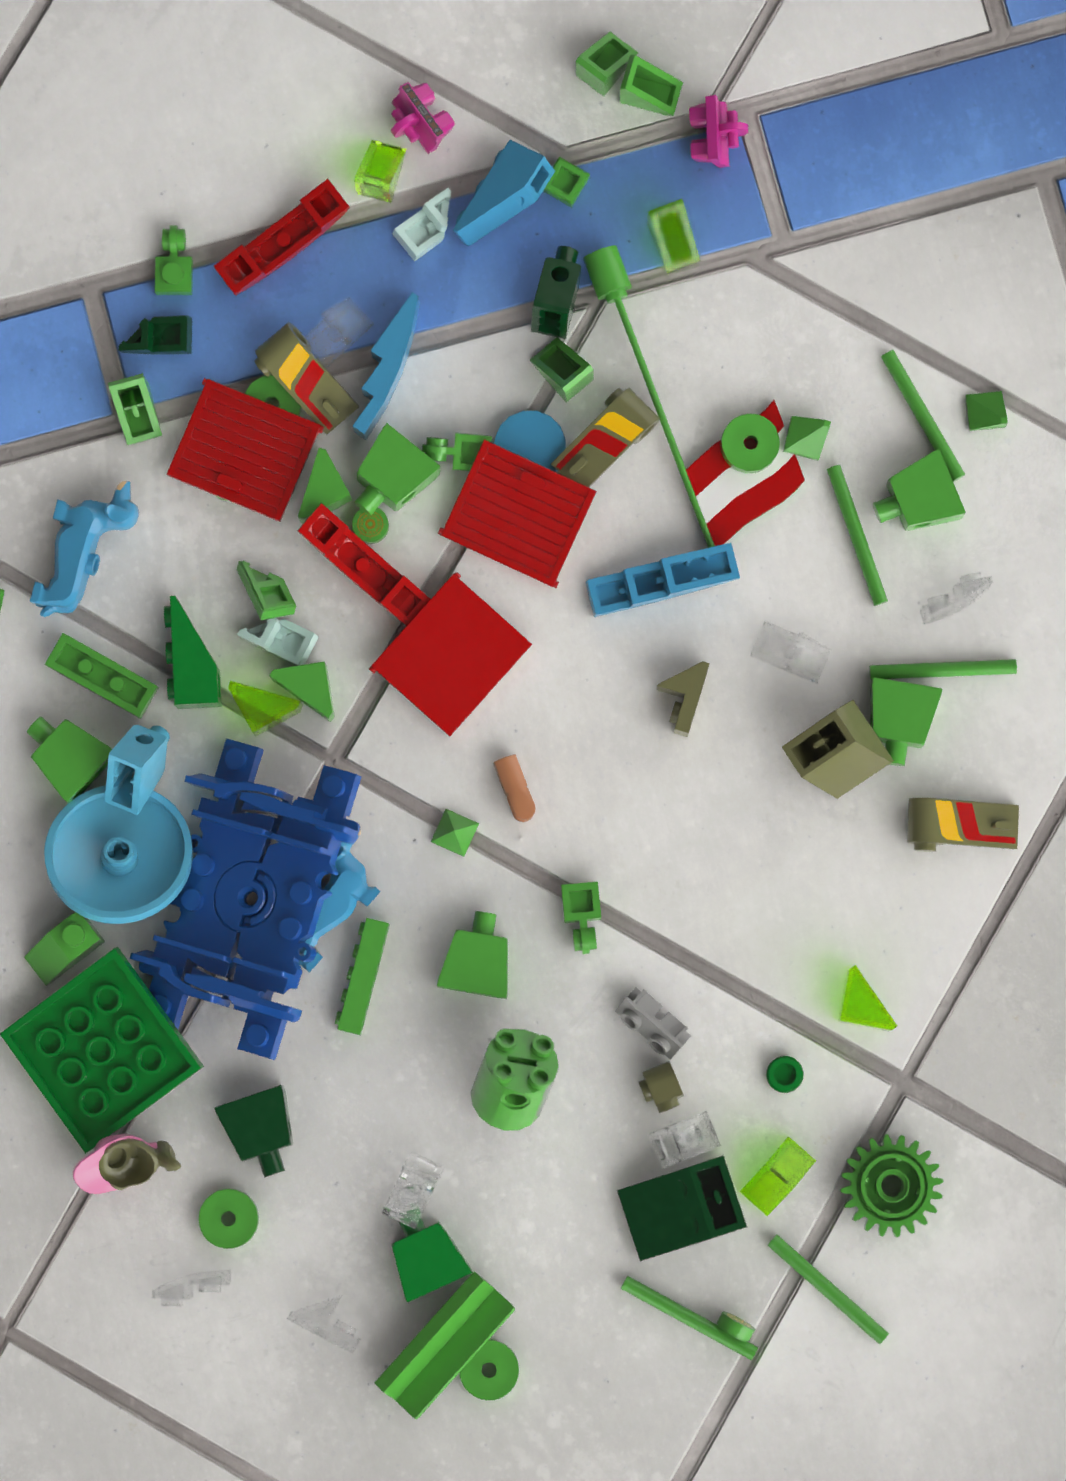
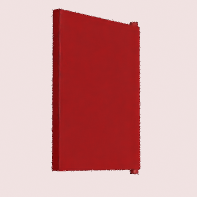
[166,378,325,522]
[438,439,597,588]
[369,572,532,737]

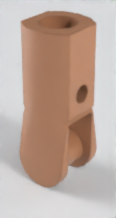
[493,754,536,822]

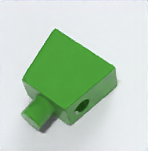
[354,423,440,516]
[873,449,966,531]
[870,677,942,766]
[27,717,112,804]
[437,911,508,999]

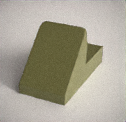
[656,661,710,737]

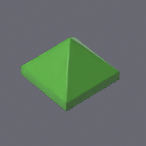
[431,809,479,857]

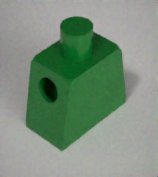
[391,1208,473,1303]

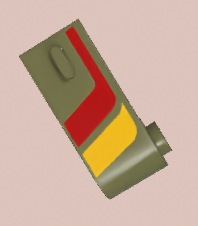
[254,322,359,435]
[551,388,660,487]
[907,798,1019,852]

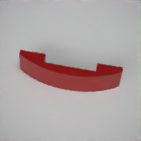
[213,179,350,296]
[297,503,431,626]

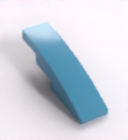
[353,292,420,440]
[585,543,740,617]

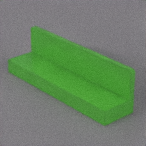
[374,1271,515,1419]

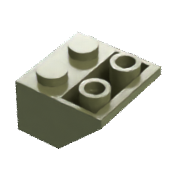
[782,700,894,799]

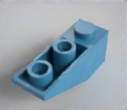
[453,140,555,246]

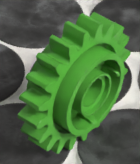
[840,1134,943,1237]

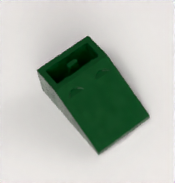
[617,1155,747,1261]

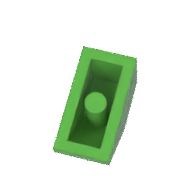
[24,912,105,986]

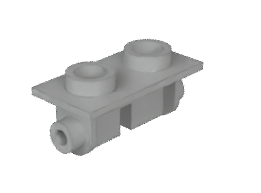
[615,987,691,1060]

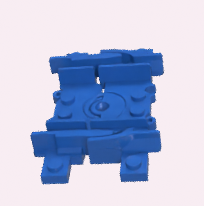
[129,738,362,1060]

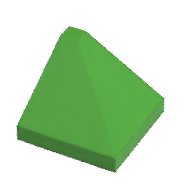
[965,391,1008,431]
[783,416,831,461]

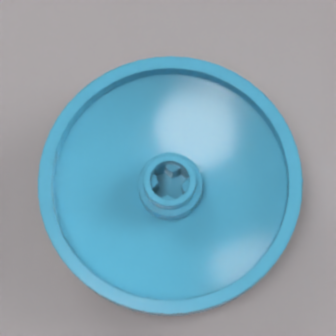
[44,785,193,924]

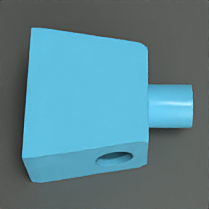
[105,725,170,815]

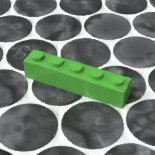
[335,918,390,1036]

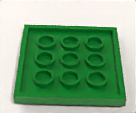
[0,947,204,1154]

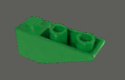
[164,596,222,709]

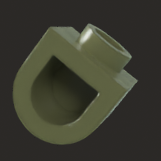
[638,1061,684,1113]

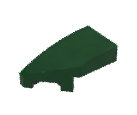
[119,315,192,354]

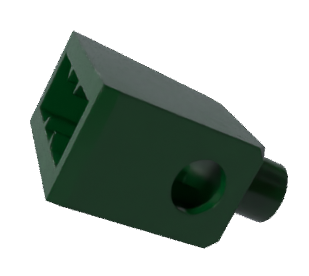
[531,246,581,339]
[214,1085,293,1178]

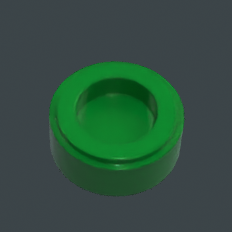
[766,1056,804,1093]

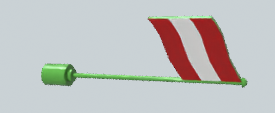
[583,245,805,548]

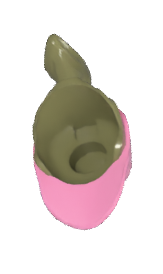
[73,1134,181,1194]

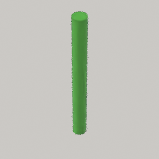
[881,350,965,482]
[827,465,888,606]
[869,659,1017,680]
[767,1234,889,1345]
[621,1276,758,1360]

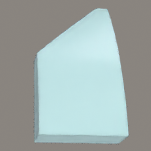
[393,188,451,262]
[237,618,319,666]

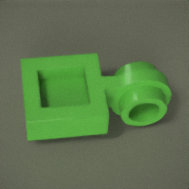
[155,225,193,295]
[422,433,492,471]
[561,882,601,954]

